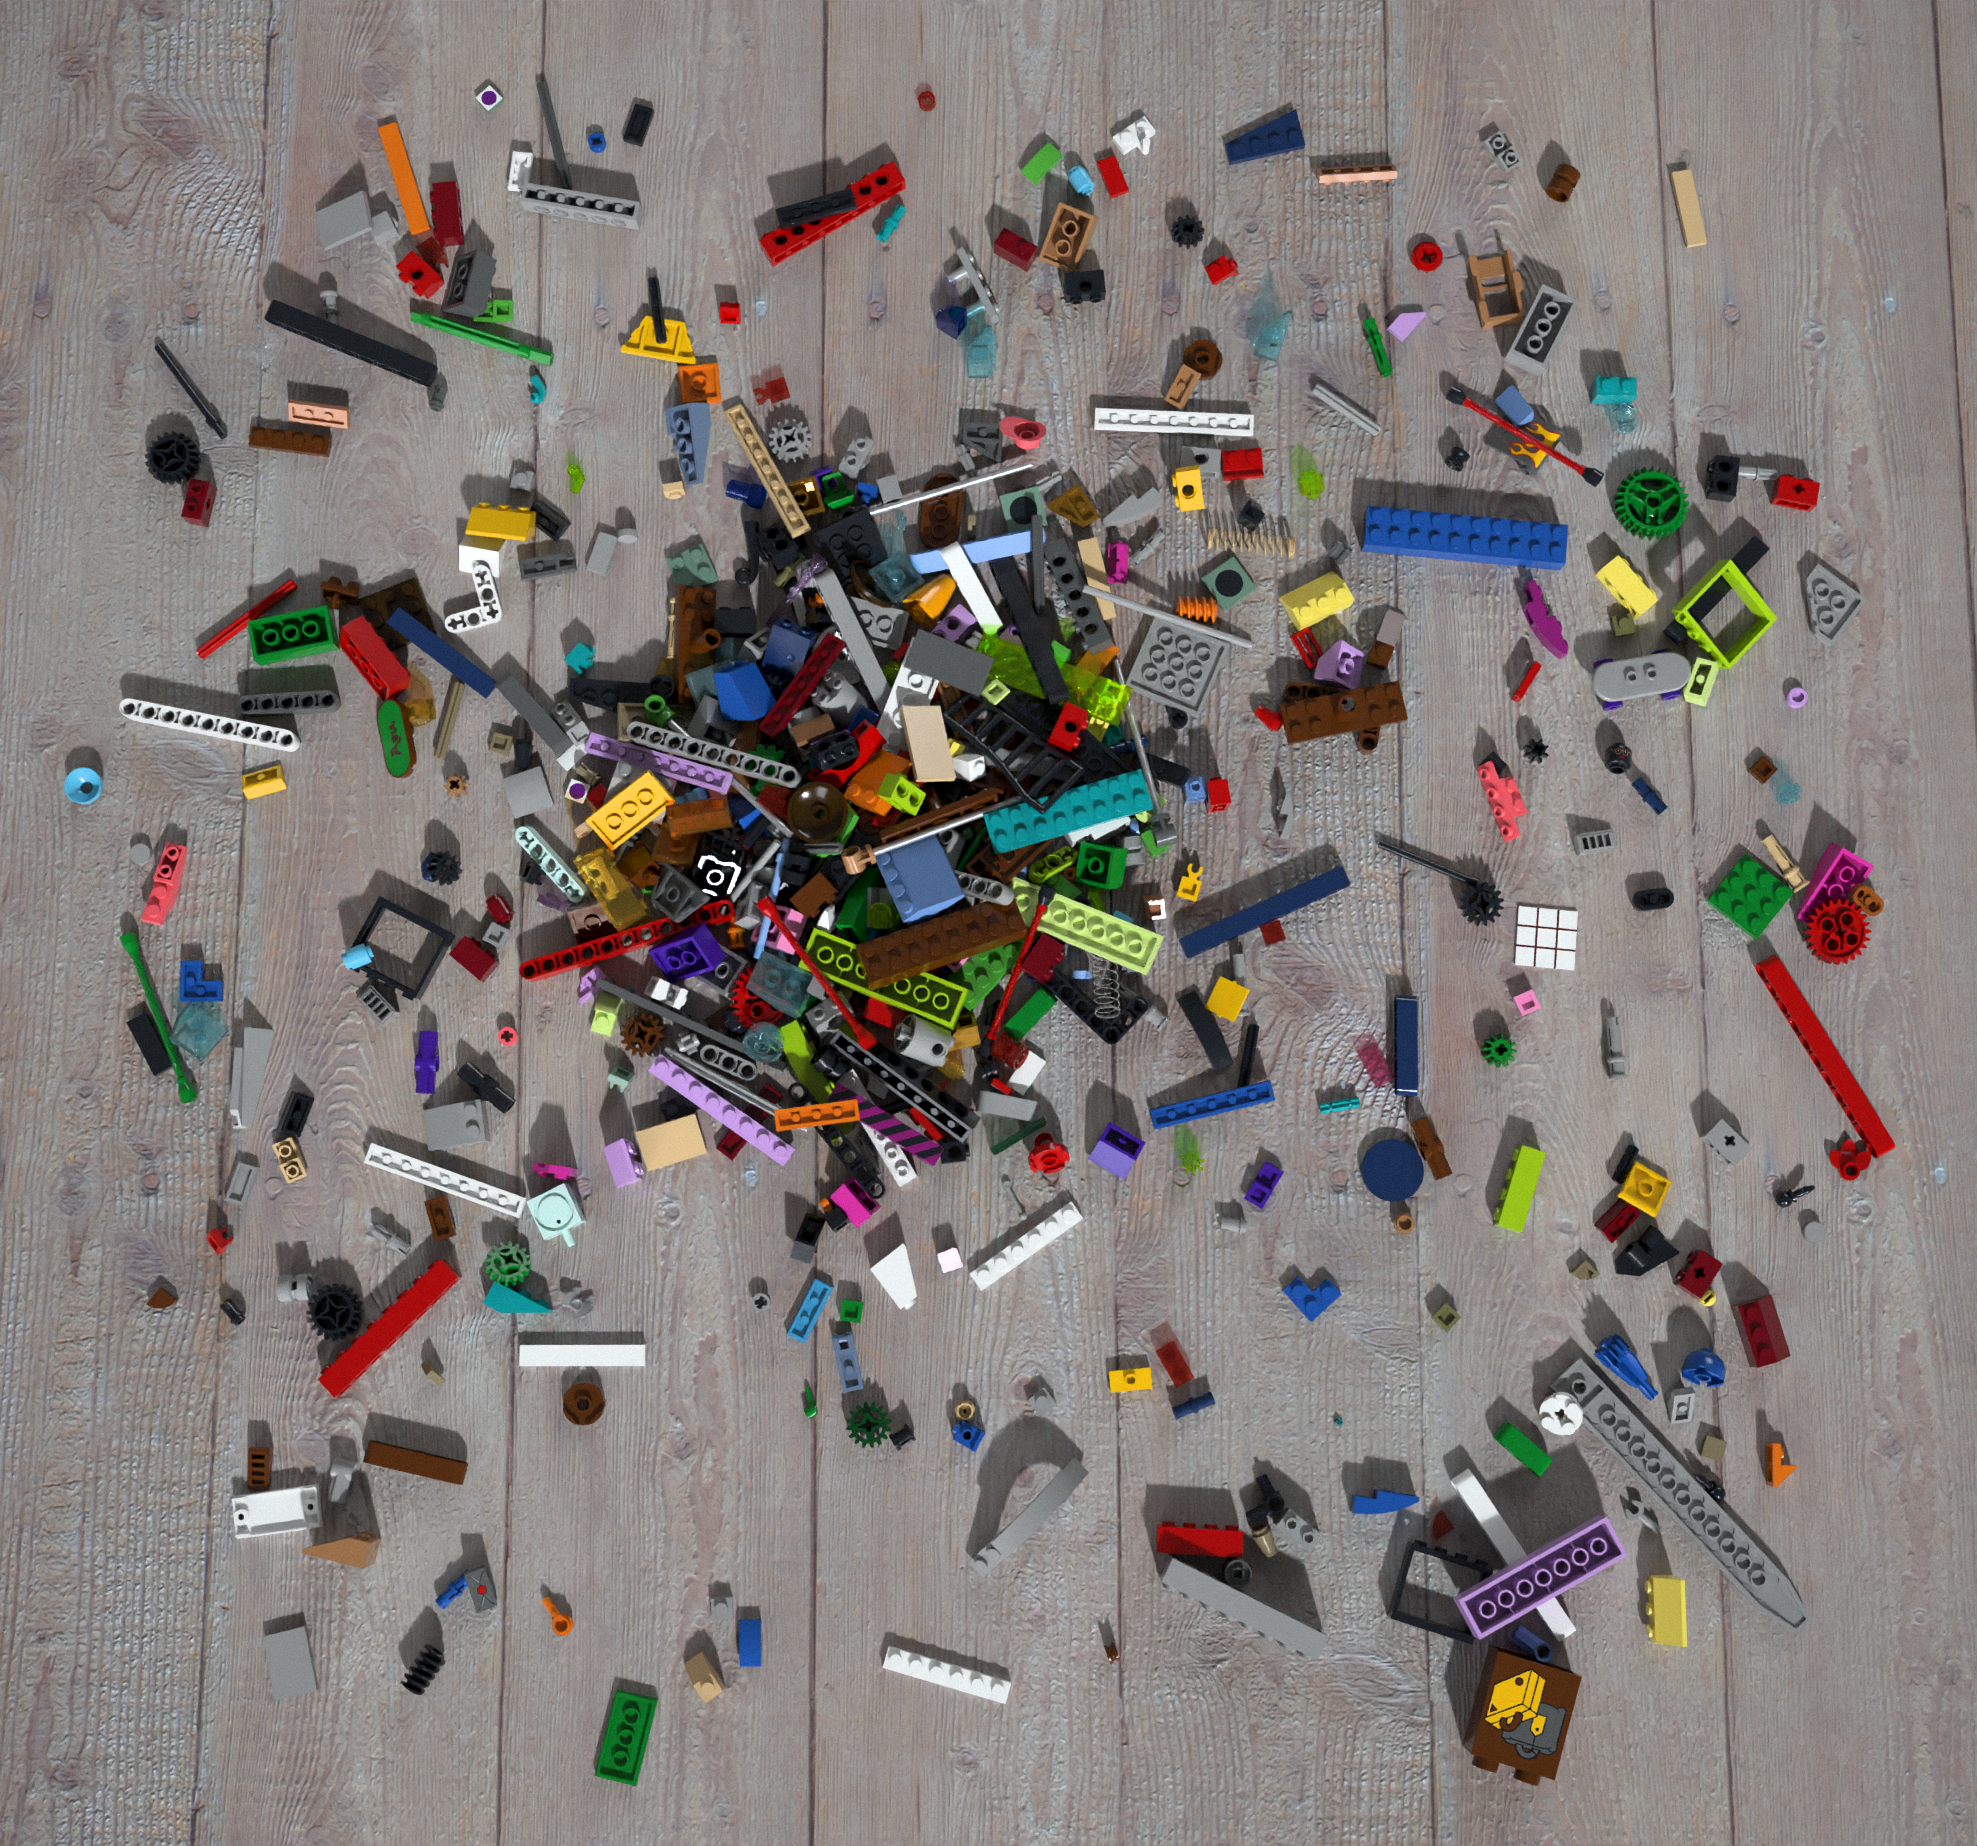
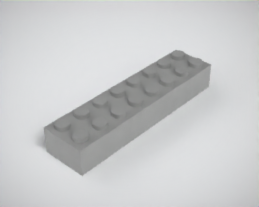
[1159,1553,1328,1661]

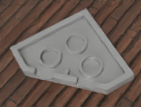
[1804,564,1867,648]

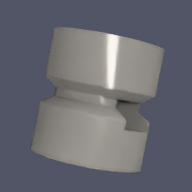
[1115,836,1146,870]
[277,1273,314,1302]

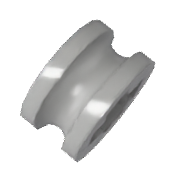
[751,1293,771,1312]

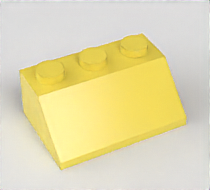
[1280,571,1355,631]
[1645,1575,1687,1647]

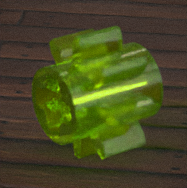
[1179,1150,1205,1176]

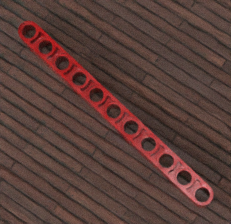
[519,900,736,982]
[1755,954,1895,1159]

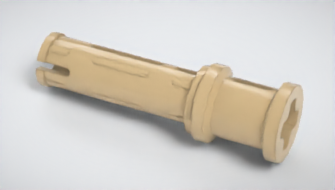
[666,598,676,660]
[1761,834,1810,893]

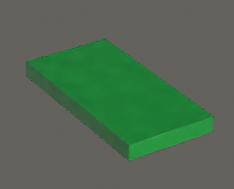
[595,1689,658,1786]

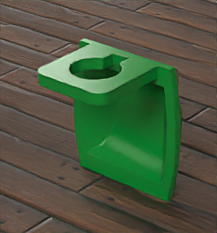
[822,471,854,510]

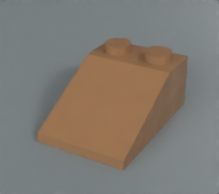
[1038,202,1100,272]
[302,1531,381,1569]

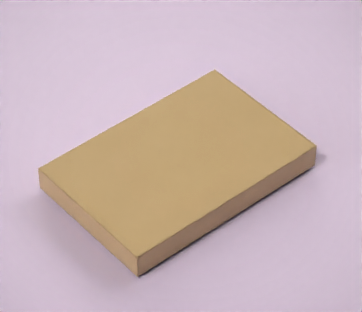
[635,1113,708,1171]

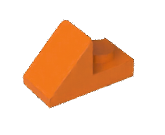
[1766,1442,1798,1487]

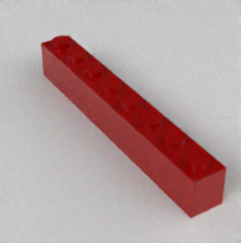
[317,1259,462,1398]

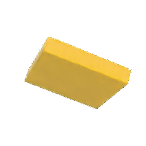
[1618,1161,1671,1217]

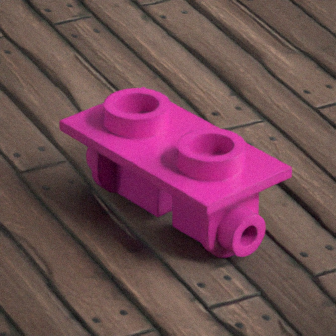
[1107,541,1128,584]

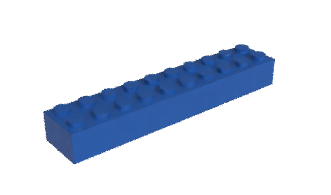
[1361,506,1568,571]

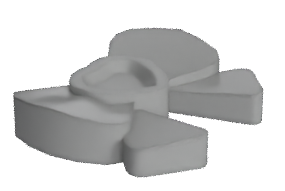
[562,1287,595,1319]

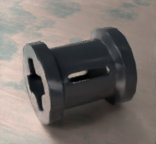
[889,1424,916,1451]

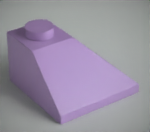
[1314,640,1366,690]

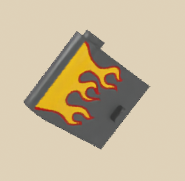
[1485,415,1563,476]

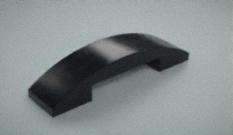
[1177,990,1234,1072]

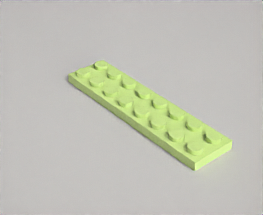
[1008,877,1164,975]

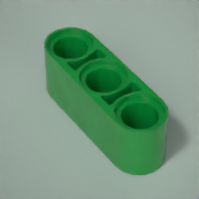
[1003,986,1058,1042]
[1492,1420,1553,1477]

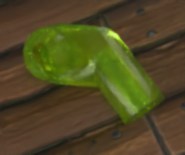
[567,464,585,495]

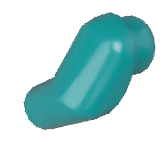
[530,375,547,404]

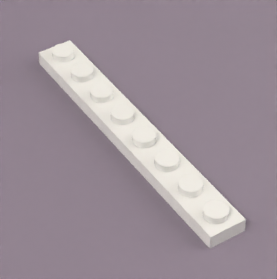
[1094,408,1254,436]
[364,1143,527,1218]

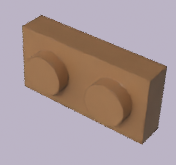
[1164,364,1202,410]

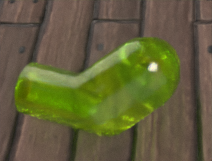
[1088,885,1106,912]

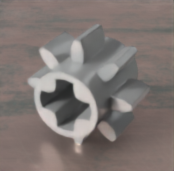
[676,1029,701,1056]

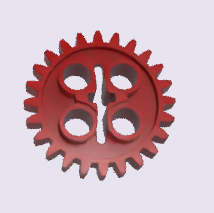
[1802,898,1871,965]
[728,964,793,1031]

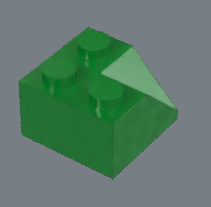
[1075,841,1128,889]

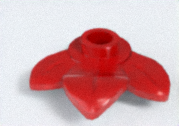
[1829,1139,1871,1181]

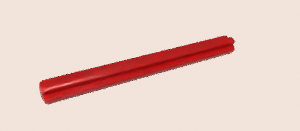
[196,579,298,659]

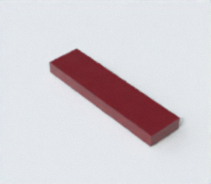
[716,1082,783,1161]

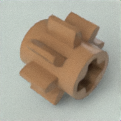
[443,773,470,799]

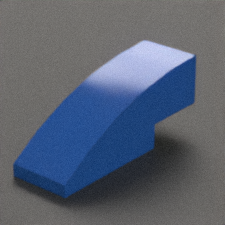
[1350,1489,1420,1514]

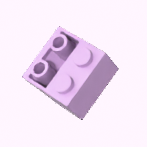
[603,1138,644,1188]

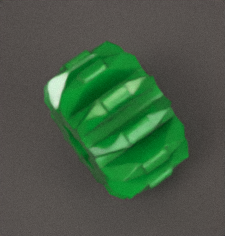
[1481,1033,1517,1068]

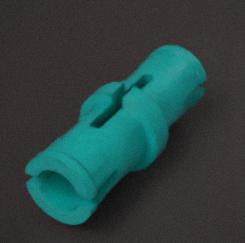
[876,204,906,243]

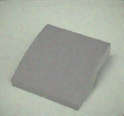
[502,765,554,819]

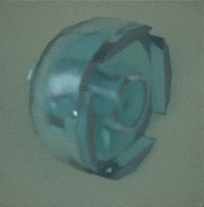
[742,1021,785,1062]

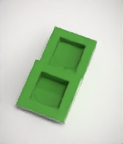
[1021,142,1064,185]
[474,299,514,323]

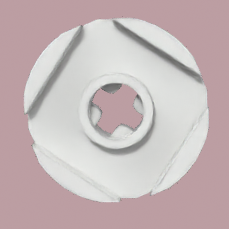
[1539,1392,1583,1435]

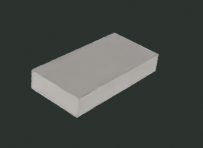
[586,532,619,576]
[224,1161,260,1207]

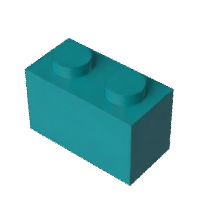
[1591,376,1637,405]

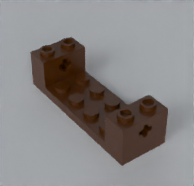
[963,785,1057,886]

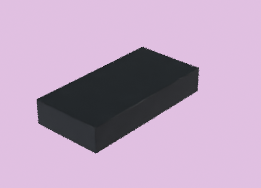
[623,104,655,147]

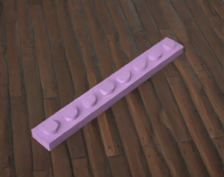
[584,732,733,794]
[648,1054,796,1166]

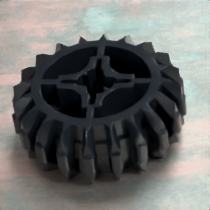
[145,431,201,485]
[306,1283,364,1341]

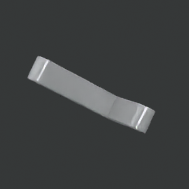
[938,828,1014,905]

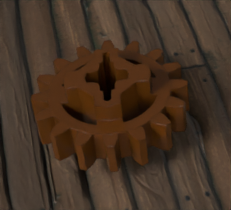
[620,1013,666,1058]

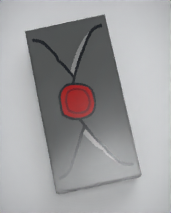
[464,1565,497,1613]

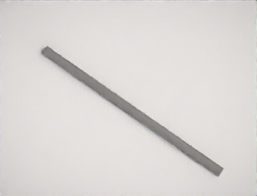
[1082,584,1254,649]

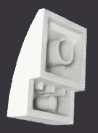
[1064,817,1131,848]

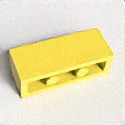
[1595,555,1658,620]

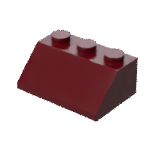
[1731,1295,1791,1368]

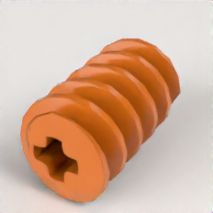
[1176,595,1218,623]

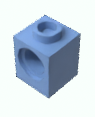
[1183,776,1207,803]

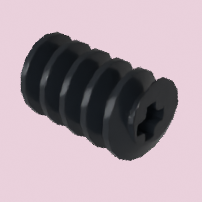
[401,1644,445,1695]

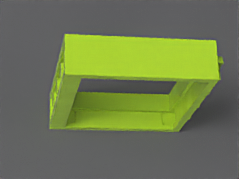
[1671,559,1778,669]

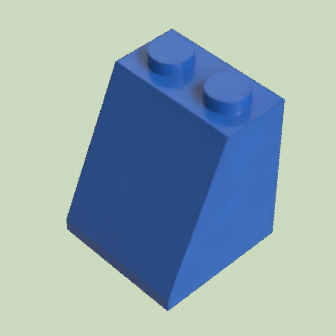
[714,660,776,720]

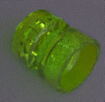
[867,902,902,929]

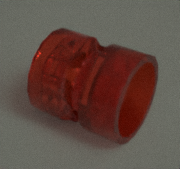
[990,1032,1029,1070]

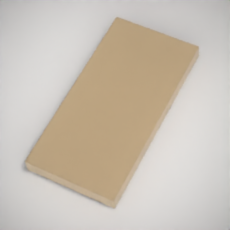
[900,706,956,782]

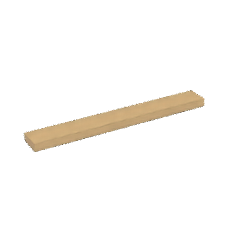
[724,404,811,538]

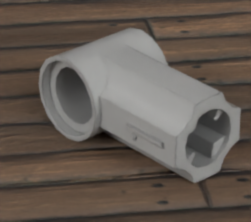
[327,1458,358,1503]

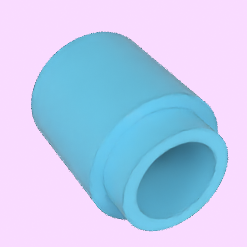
[1068,165,1095,196]
[341,943,374,970]

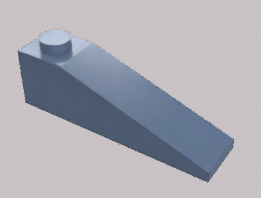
[665,403,711,486]

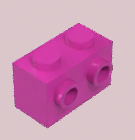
[830,1177,881,1228]

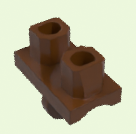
[321,576,360,610]

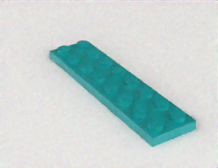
[983,769,1153,855]

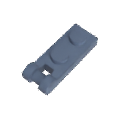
[832,1330,864,1393]

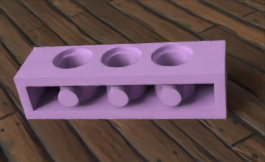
[903,603,978,660]

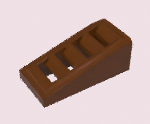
[248,1447,274,1491]

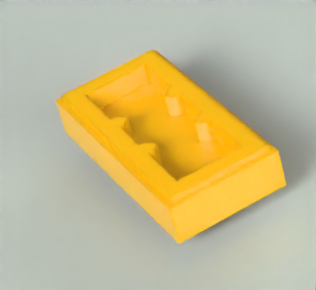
[1108,1367,1153,1393]

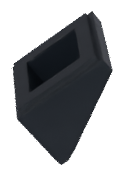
[1479,751,1507,774]

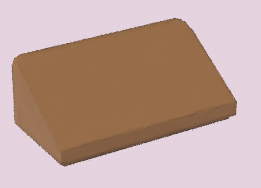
[790,713,836,747]

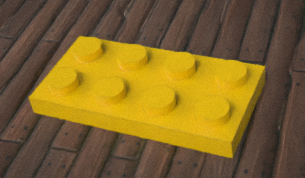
[585,769,675,851]

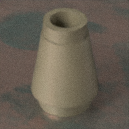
[1252,1524,1277,1558]

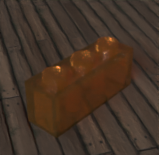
[666,795,733,837]

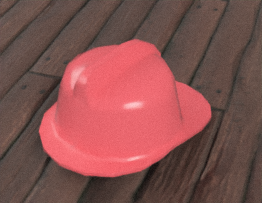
[999,416,1046,449]

